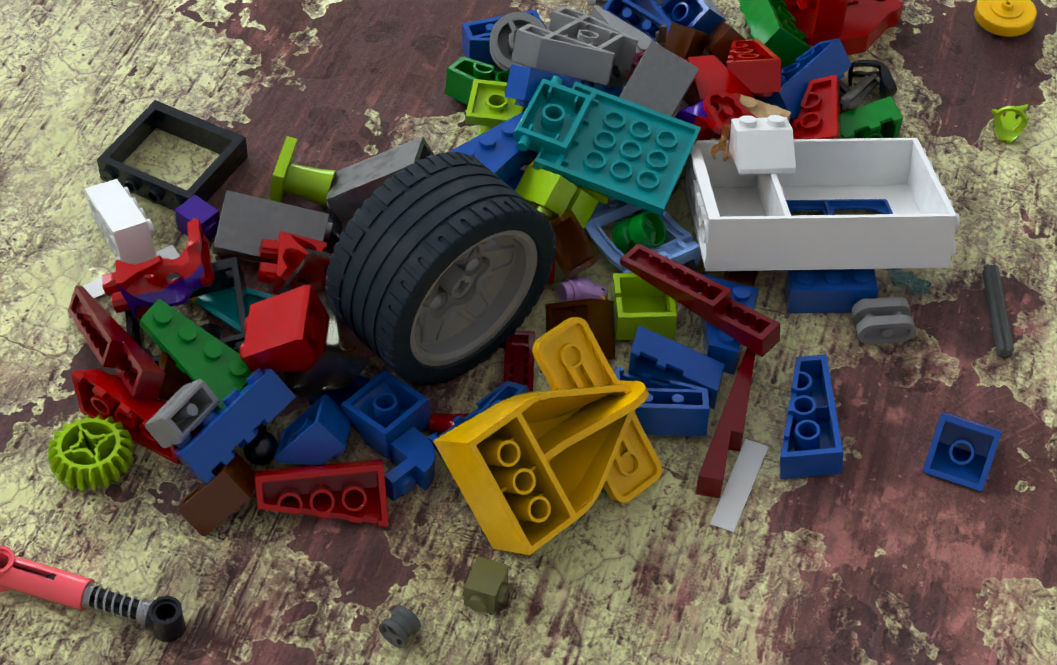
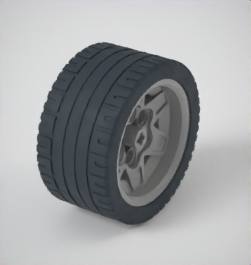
[326,152,556,386]

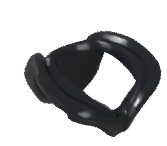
[848,60,897,98]

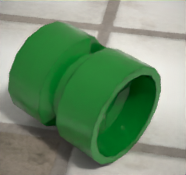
[612,211,666,255]

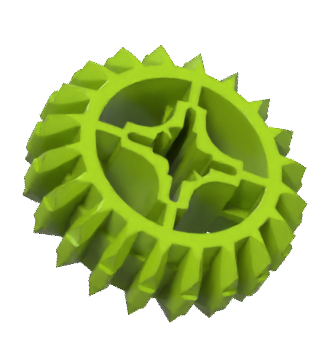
[47,413,134,492]

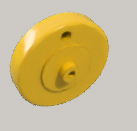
[974,0,1037,37]

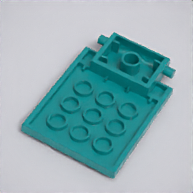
[513,76,701,216]

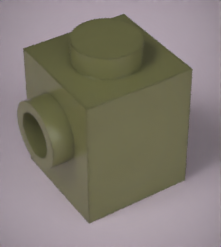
[464,556,510,614]

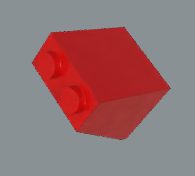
[684,55,754,138]
[240,285,330,373]

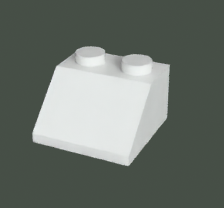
[729,115,796,175]

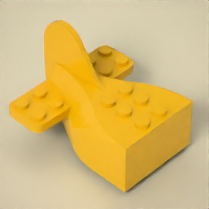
[433,317,662,555]

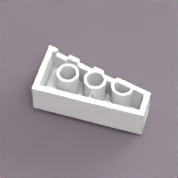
[85,179,156,265]

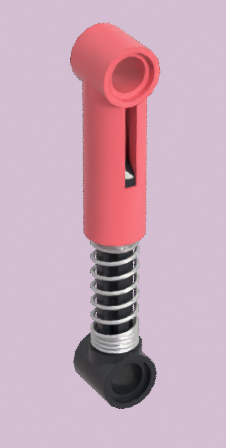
[0,546,186,642]

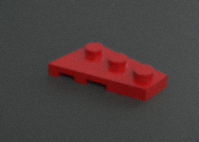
[791,75,840,139]

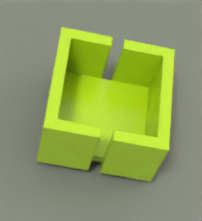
[515,165,599,230]
[611,273,677,341]

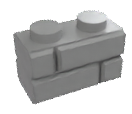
[145,379,220,449]

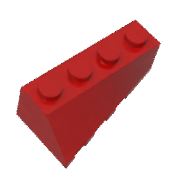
[727,39,781,97]
[71,369,199,465]
[255,459,389,527]

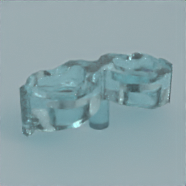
[889,268,931,295]

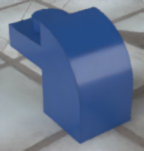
[384,426,435,501]

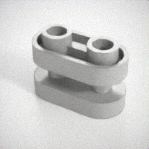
[851,297,916,344]

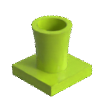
[465,79,524,136]
[269,136,336,208]

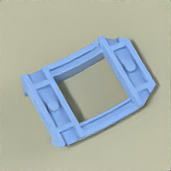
[585,197,702,273]

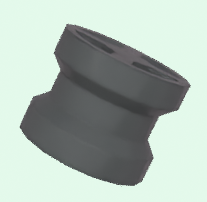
[379,605,421,648]

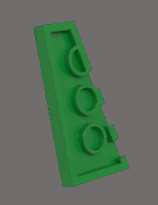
[139,299,252,412]

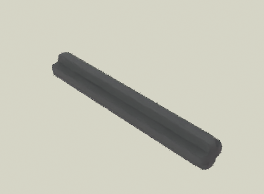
[840,73,879,111]
[982,264,1014,358]

